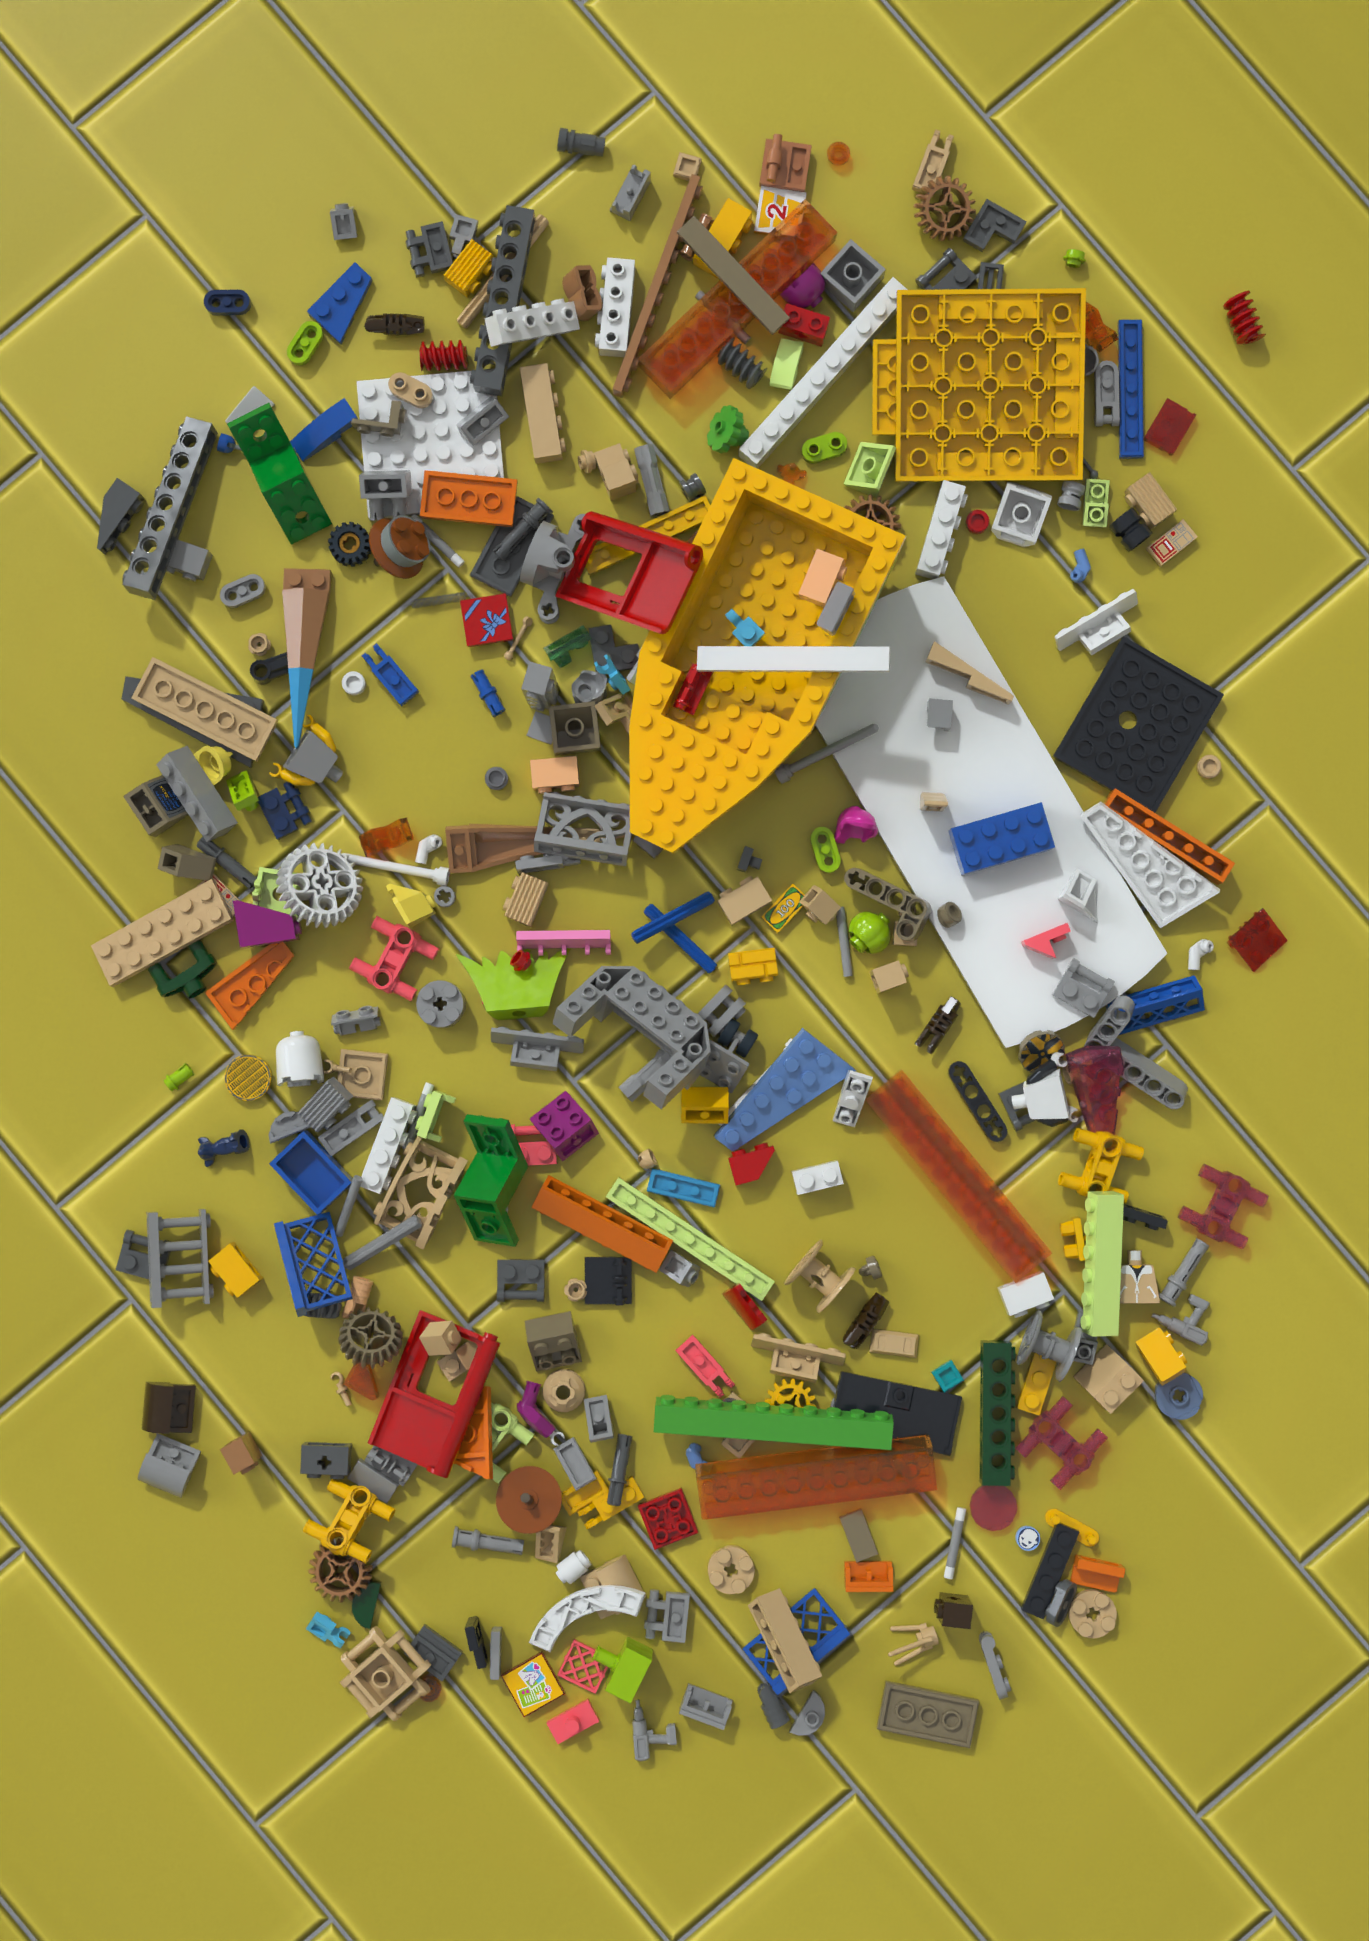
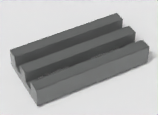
[977,262,1004,289]

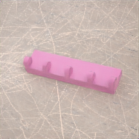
[516,930,611,956]

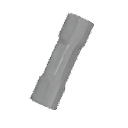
[634,444,670,518]
[618,1049,671,1102]

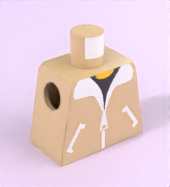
[1120,1250,1160,1303]

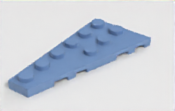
[714,1028,856,1151]

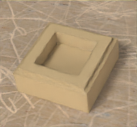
[673,152,702,181]

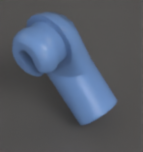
[1070,548,1091,583]

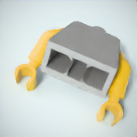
[269,715,343,786]

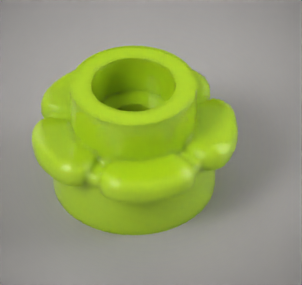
[1063,249,1086,268]

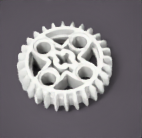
[276,843,363,928]

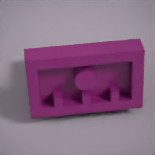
[530,1091,599,1162]

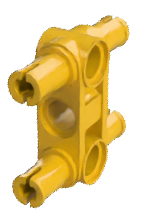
[1058,1128,1144,1204]
[303,1479,396,1564]

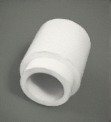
[556,1550,592,1584]

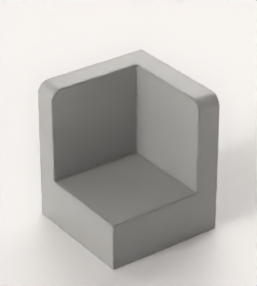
[927,698,953,731]

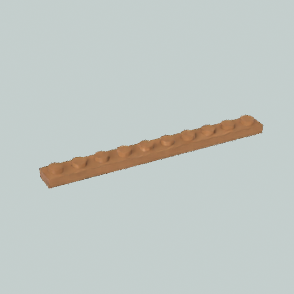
[613,174,703,398]

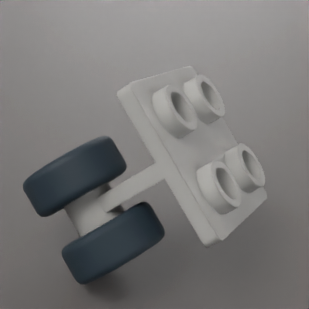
[700,1019,758,1093]

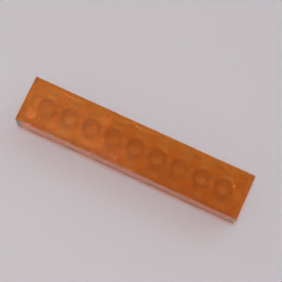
[638,199,837,399]
[865,1070,1052,1283]
[695,1435,937,1520]

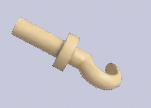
[330,1372,352,1407]

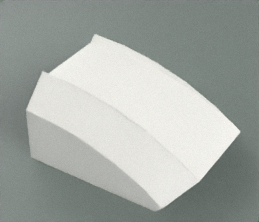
[991,481,1052,547]

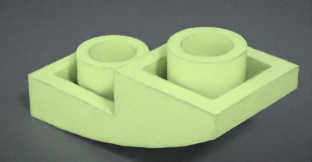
[770,338,804,390]
[1083,479,1110,527]

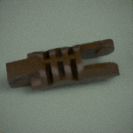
[364,313,425,335]
[915,996,961,1055]
[842,1292,889,1349]

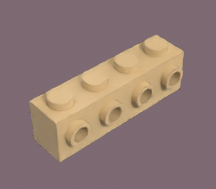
[520,363,566,464]
[748,1588,822,1693]

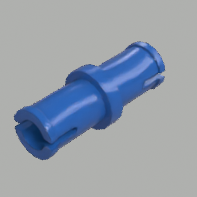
[470,669,506,717]

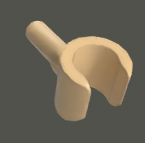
[323,1059,352,1074]

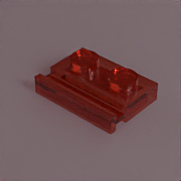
[1143,398,1196,456]

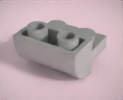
[138,1433,201,1498]

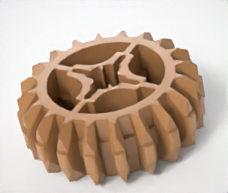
[913,176,976,241]
[844,494,901,532]
[308,1537,373,1603]

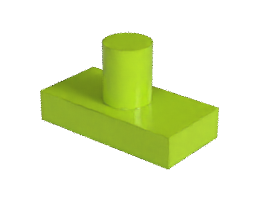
[226,770,259,811]

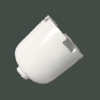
[276,1031,324,1087]

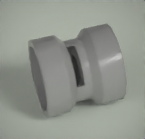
[1057,481,1085,511]

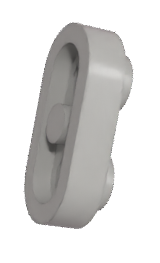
[220,574,266,608]

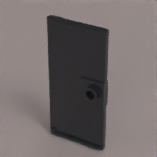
[833,1371,962,1456]

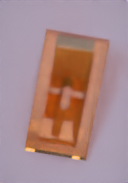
[343,1362,380,1400]

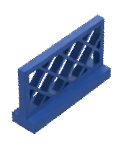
[274,1211,353,1317]
[742,1588,851,1696]

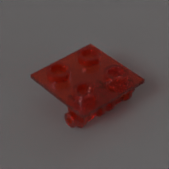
[1227,908,1288,972]

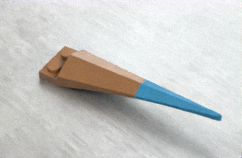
[282,568,332,749]

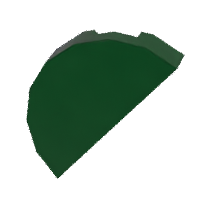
[352,1581,381,1630]

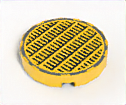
[224,1055,272,1101]

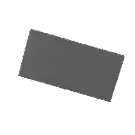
[470,496,554,597]

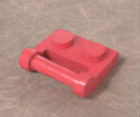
[511,1124,557,1166]

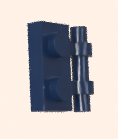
[258,782,312,840]

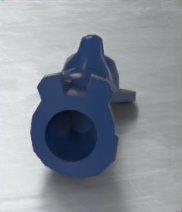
[198,1129,249,1167]

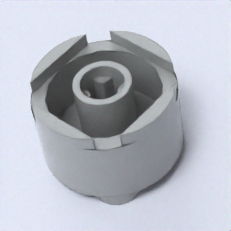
[416,980,466,1028]

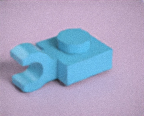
[725,609,766,646]
[594,654,631,695]
[306,1612,351,1648]

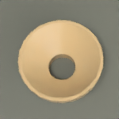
[543,1369,585,1412]

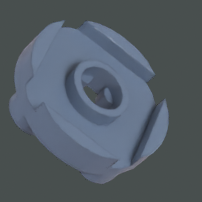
[1154,1373,1203,1420]

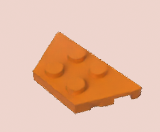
[454,1386,493,1480]

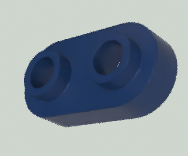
[204,289,251,315]

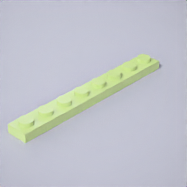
[606,1177,775,1301]

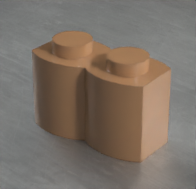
[562,265,602,321]

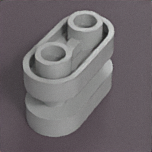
[698,984,746,1037]

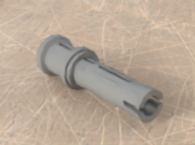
[1158,1238,1209,1307]
[451,1526,524,1555]

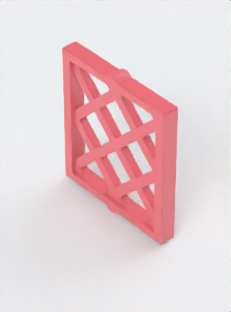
[557,1639,608,1694]

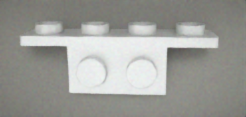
[1055,589,1138,656]

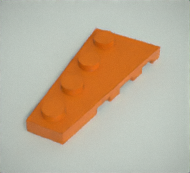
[205,942,295,1030]

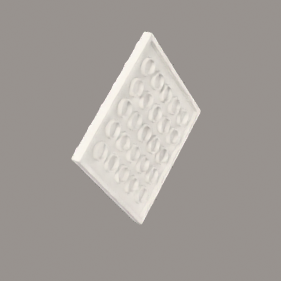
[356,369,504,520]

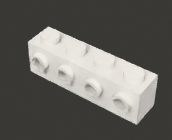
[595,257,635,357]
[484,298,580,347]
[915,480,968,579]
[360,1097,417,1194]

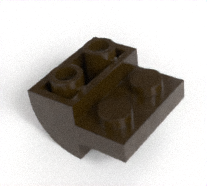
[142,1382,196,1434]

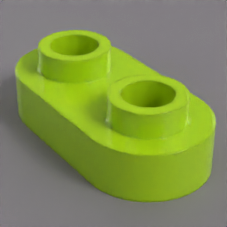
[287,321,324,366]
[802,432,847,464]
[810,827,841,873]

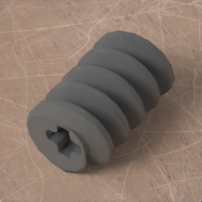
[717,337,768,389]

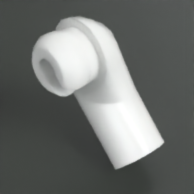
[415,834,442,864]
[1188,939,1214,970]

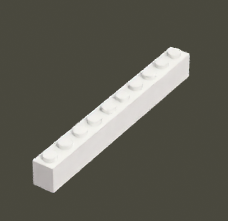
[739,277,908,469]

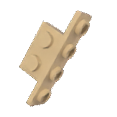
[751,1333,846,1383]

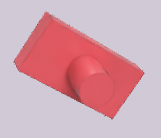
[546,1698,600,1744]

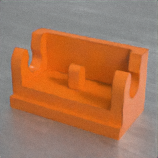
[844,1561,893,1592]

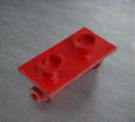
[673,663,714,716]

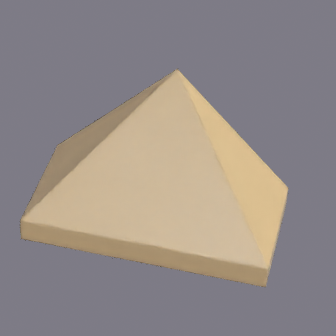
[535,1524,567,1563]

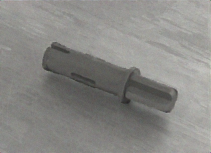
[197,837,257,889]
[607,1434,633,1506]

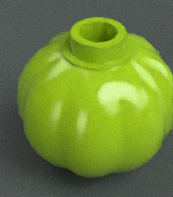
[849,912,891,954]

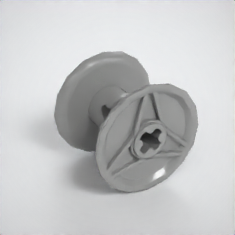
[1017,1310,1082,1382]

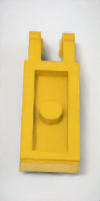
[577,1476,644,1529]

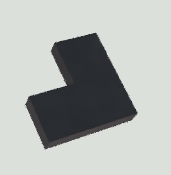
[465,1616,488,1669]

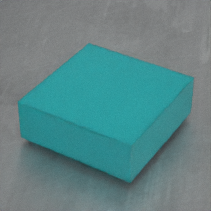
[931,1360,964,1393]

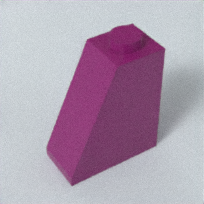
[233,900,302,948]

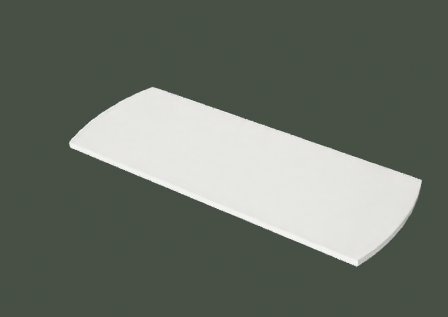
[815,576,1167,1048]

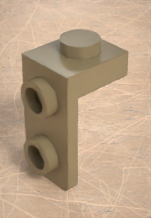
[351,400,407,437]

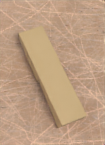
[926,641,1014,705]

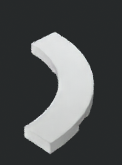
[529,1585,646,1652]

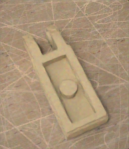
[912,130,954,197]

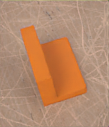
[1070,1554,1125,1593]

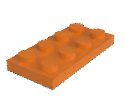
[420,470,518,527]

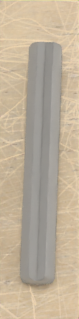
[343,1215,422,1270]

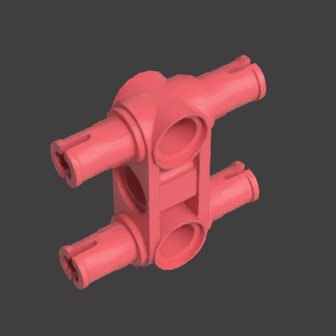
[349,916,439,1001]

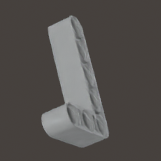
[1084,996,1188,1109]

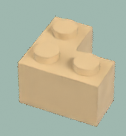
[594,443,639,501]

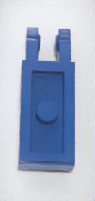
[362,643,419,706]

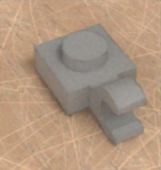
[449,214,478,259]

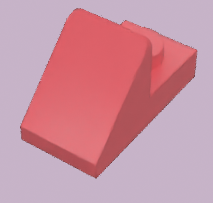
[1021,923,1071,959]

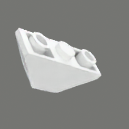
[832,1070,873,1128]

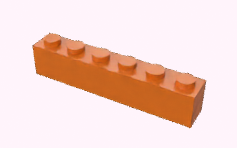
[1104,788,1235,885]
[531,1175,673,1273]

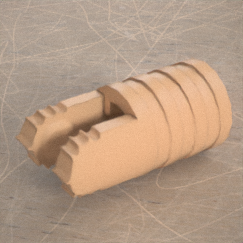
[342,1276,374,1319]

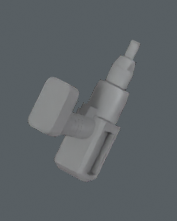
[1151,1294,1210,1346]
[632,1699,677,1761]

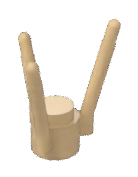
[888,1623,939,1666]

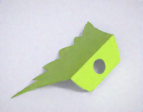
[456,948,571,1020]

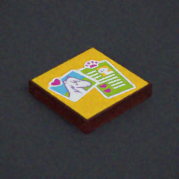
[501,1651,565,1717]

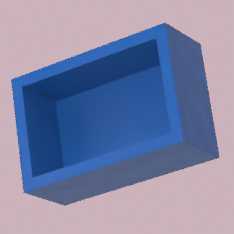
[269,1130,353,1215]

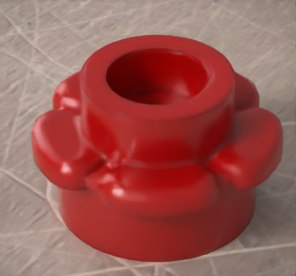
[510,950,531,971]

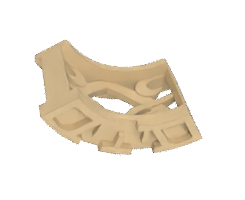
[373,1136,468,1250]

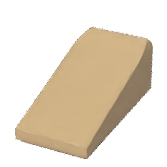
[920,792,948,811]

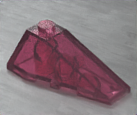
[1065,1046,1124,1135]

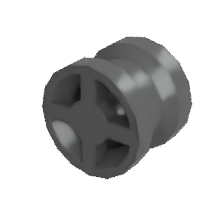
[679,473,706,502]

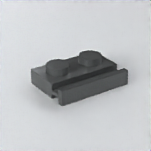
[404,1624,463,1681]

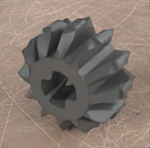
[304,1293,341,1319]

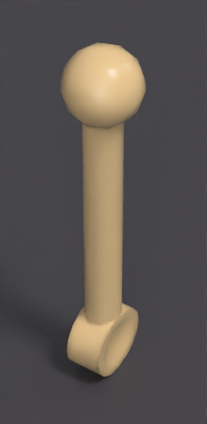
[504,616,533,660]

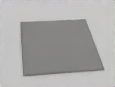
[526,711,552,745]

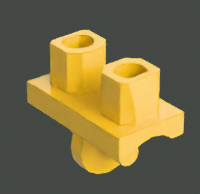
[1059,1216,1086,1261]

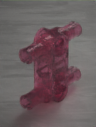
[1178,1164,1269,1249]
[1015,1396,1108,1490]

